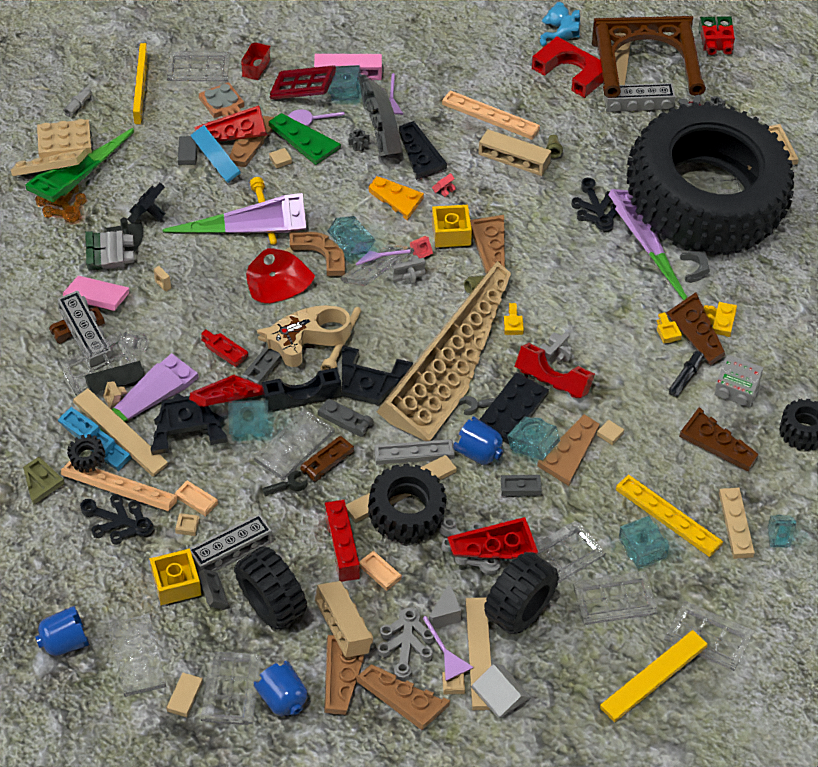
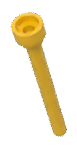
[249,177,277,245]

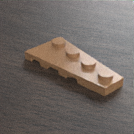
[470,215,505,274]
[537,414,600,486]
[324,635,365,715]

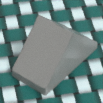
[429,585,461,629]

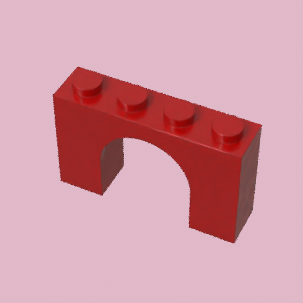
[532,36,604,98]

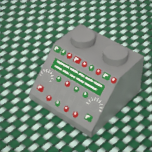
[714,354,764,408]

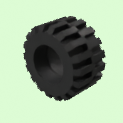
[779,399,818,451]

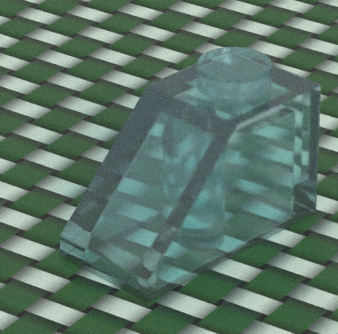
[767,515,796,547]

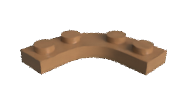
[290,232,345,276]

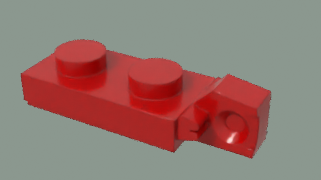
[201,329,249,367]

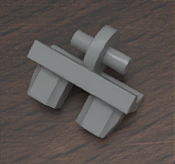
[392,255,426,283]
[539,332,572,366]

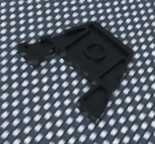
[342,345,413,405]
[150,396,228,455]

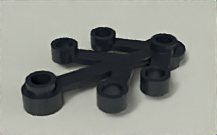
[571,178,619,231]
[80,494,154,545]

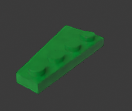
[268,113,341,165]

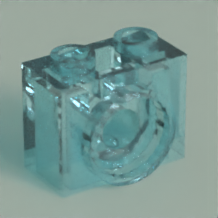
[327,65,361,101]
[327,216,376,256]
[228,400,269,437]
[507,416,560,461]
[619,516,669,569]

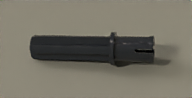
[669,351,705,397]

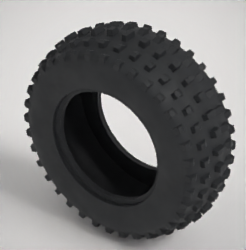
[626,102,794,255]

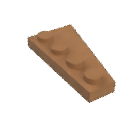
[229,116,274,167]
[357,664,450,730]

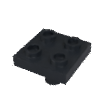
[127,182,166,224]

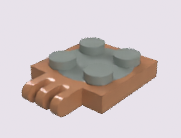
[198,82,245,119]

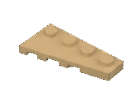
[11,148,88,176]

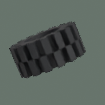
[67,434,106,473]

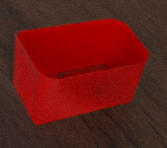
[241,42,271,80]

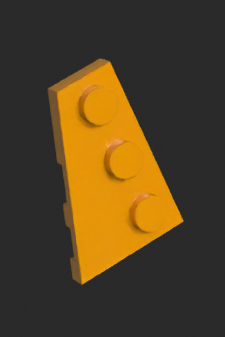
[369,176,424,221]

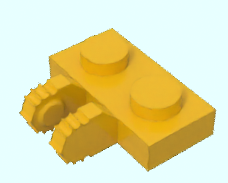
[703,302,737,337]

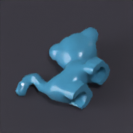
[539,2,580,46]

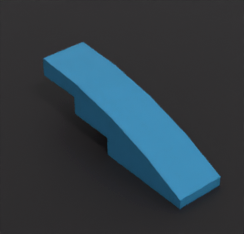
[190,125,241,183]
[58,407,132,471]

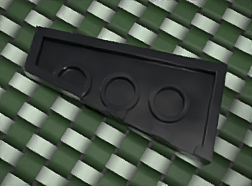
[399,121,447,180]

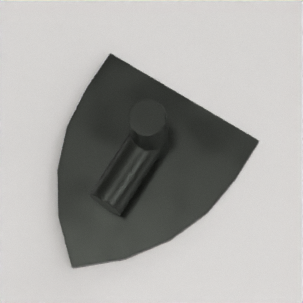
[106,217,143,252]

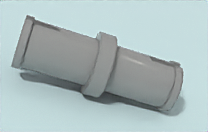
[63,87,92,117]

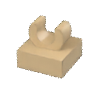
[103,382,127,409]

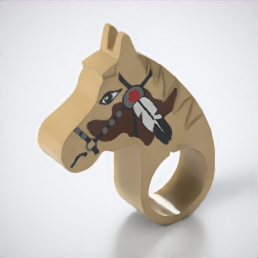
[257,305,351,367]

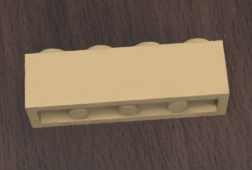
[478,129,551,176]
[315,581,373,658]

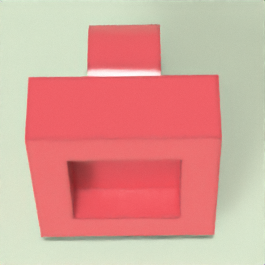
[432,173,456,197]
[410,236,433,259]

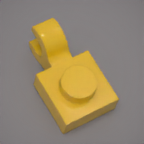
[504,303,524,335]
[657,312,682,344]

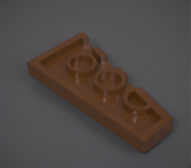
[666,292,726,366]
[679,407,759,472]

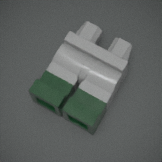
[85,231,135,271]

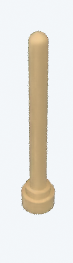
[320,307,361,370]

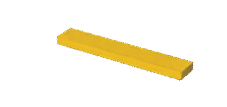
[133,43,148,124]
[615,474,723,557]
[600,630,708,723]

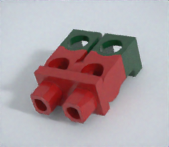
[698,16,735,55]

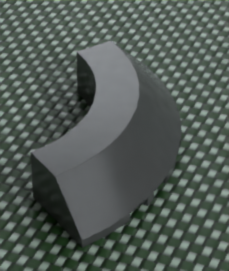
[358,73,402,156]

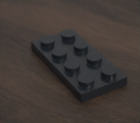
[479,372,549,445]

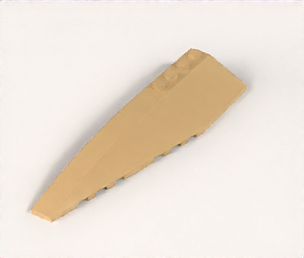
[376,261,511,441]

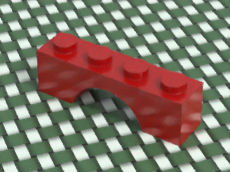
[514,343,595,398]
[325,499,360,582]

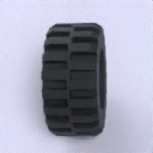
[368,464,447,544]
[234,546,307,629]
[484,552,559,634]

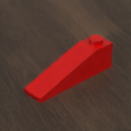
[447,517,538,559]

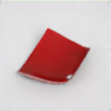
[246,248,315,303]

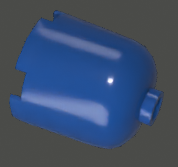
[453,416,503,465]
[35,606,89,656]
[254,660,307,716]

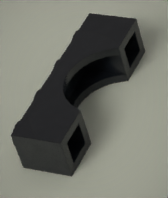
[261,368,342,411]

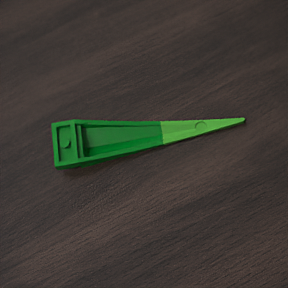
[25,128,134,202]

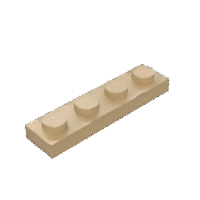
[719,488,754,559]

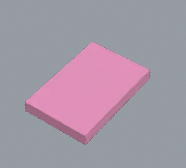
[63,276,129,311]

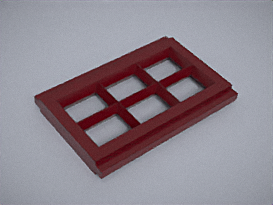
[269,65,336,100]

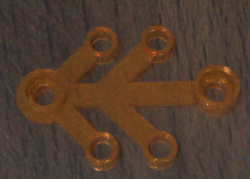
[35,185,86,222]

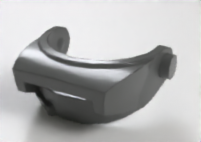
[680,251,710,283]

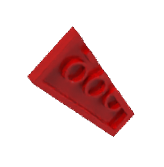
[194,105,268,142]
[189,374,262,407]

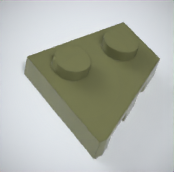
[23,457,64,505]

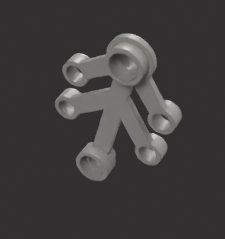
[439,518,500,575]
[378,608,435,682]

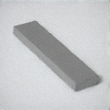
[374,439,454,465]

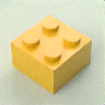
[432,205,472,247]
[149,549,201,605]

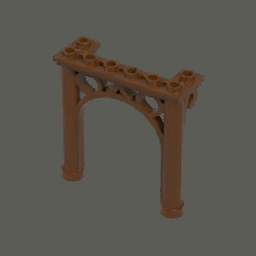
[591,16,706,98]

